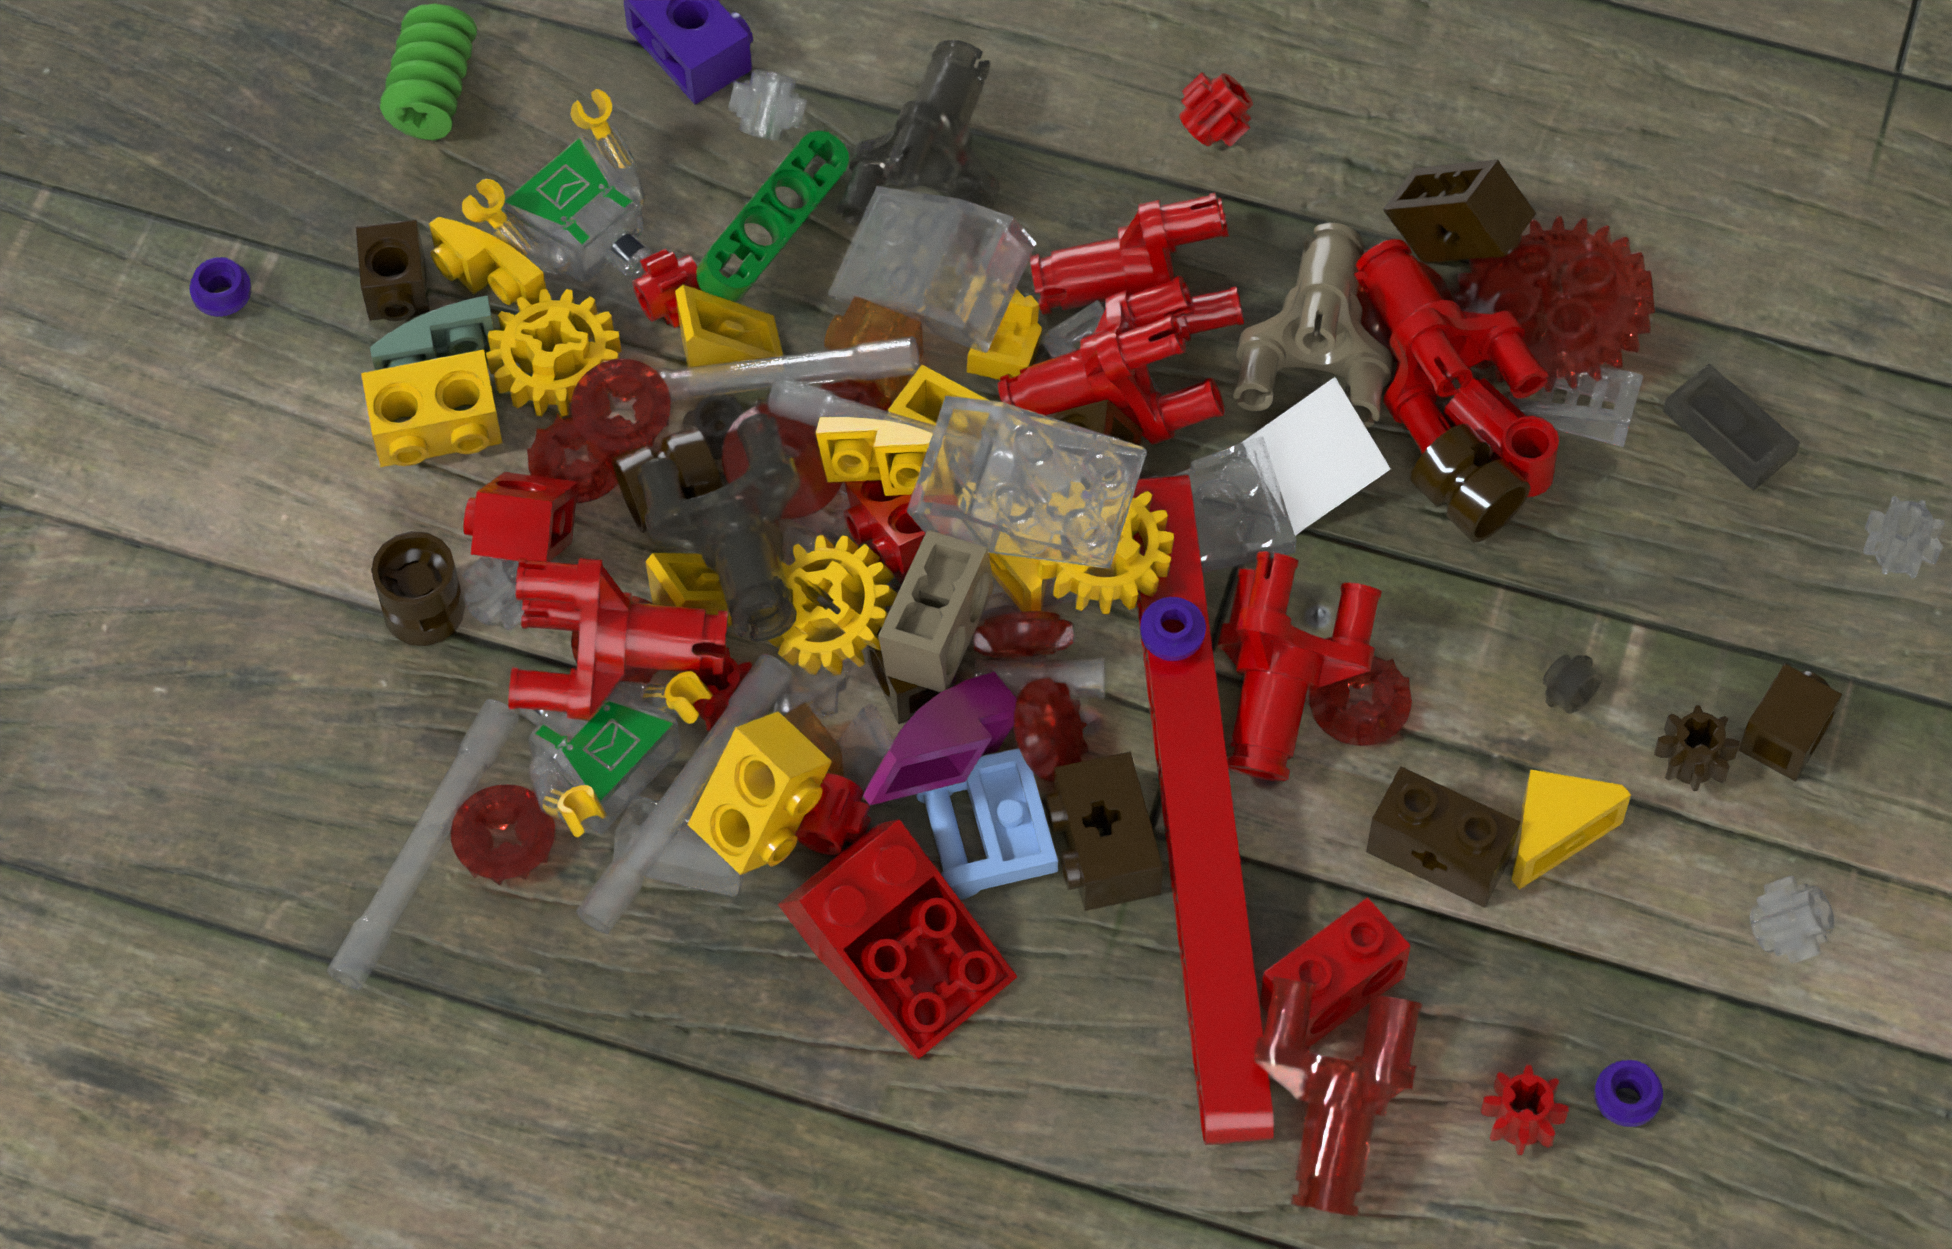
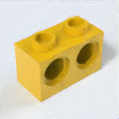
[361,350,503,467]
[687,711,832,875]

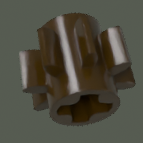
[1654,705,1740,791]

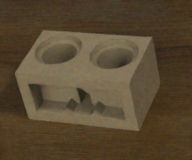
[878,530,994,692]

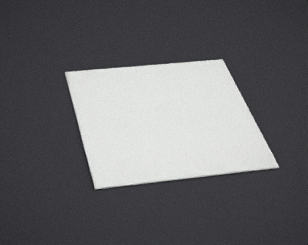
[1239,377,1391,537]

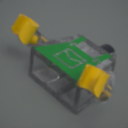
[462,89,651,281]
[519,671,713,837]

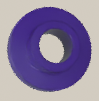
[189,257,252,317]
[1140,597,1206,661]
[1594,1060,1663,1127]

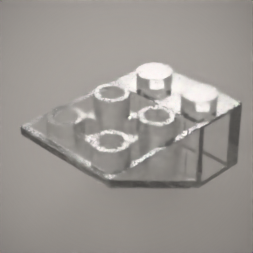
[828,186,1036,353]
[907,396,1147,569]

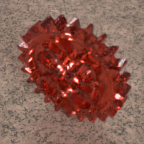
[1453,216,1655,392]

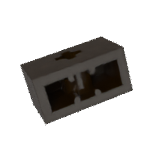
[1383,159,1537,263]
[1044,751,1163,911]
[1366,766,1520,908]

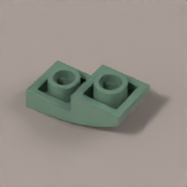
[370,295,495,370]

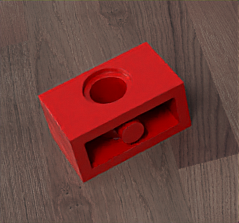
[463,472,578,562]

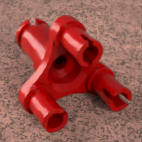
[1030,193,1245,342]
[1354,239,1548,454]
[998,276,1225,445]
[1217,551,1382,782]
[508,558,729,721]

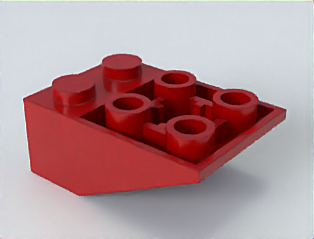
[777,819,1017,1060]

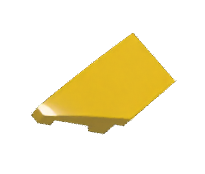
[966,264,1042,380]

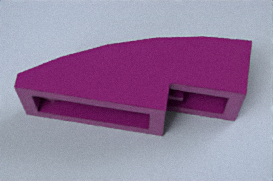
[863,671,1024,805]

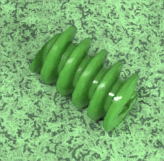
[380,4,477,140]

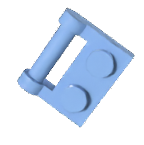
[916,747,1058,900]

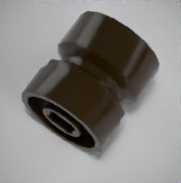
[1410,424,1530,543]
[612,425,725,533]
[371,531,465,646]

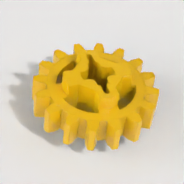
[486,289,622,417]
[1032,476,1174,614]
[758,535,897,676]

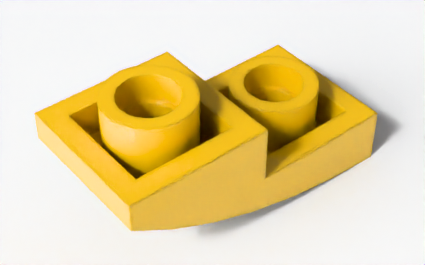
[429,217,546,306]
[816,417,949,496]

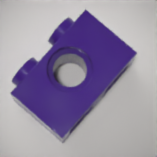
[623,0,753,105]

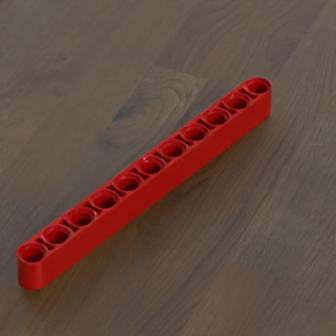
[1128,475,1274,1146]

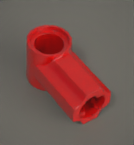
[1444,378,1559,497]

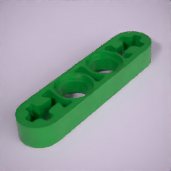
[696,130,849,302]

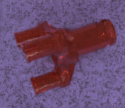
[1253,977,1422,1217]

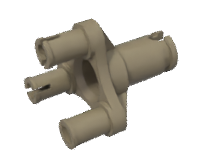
[1233,223,1393,427]

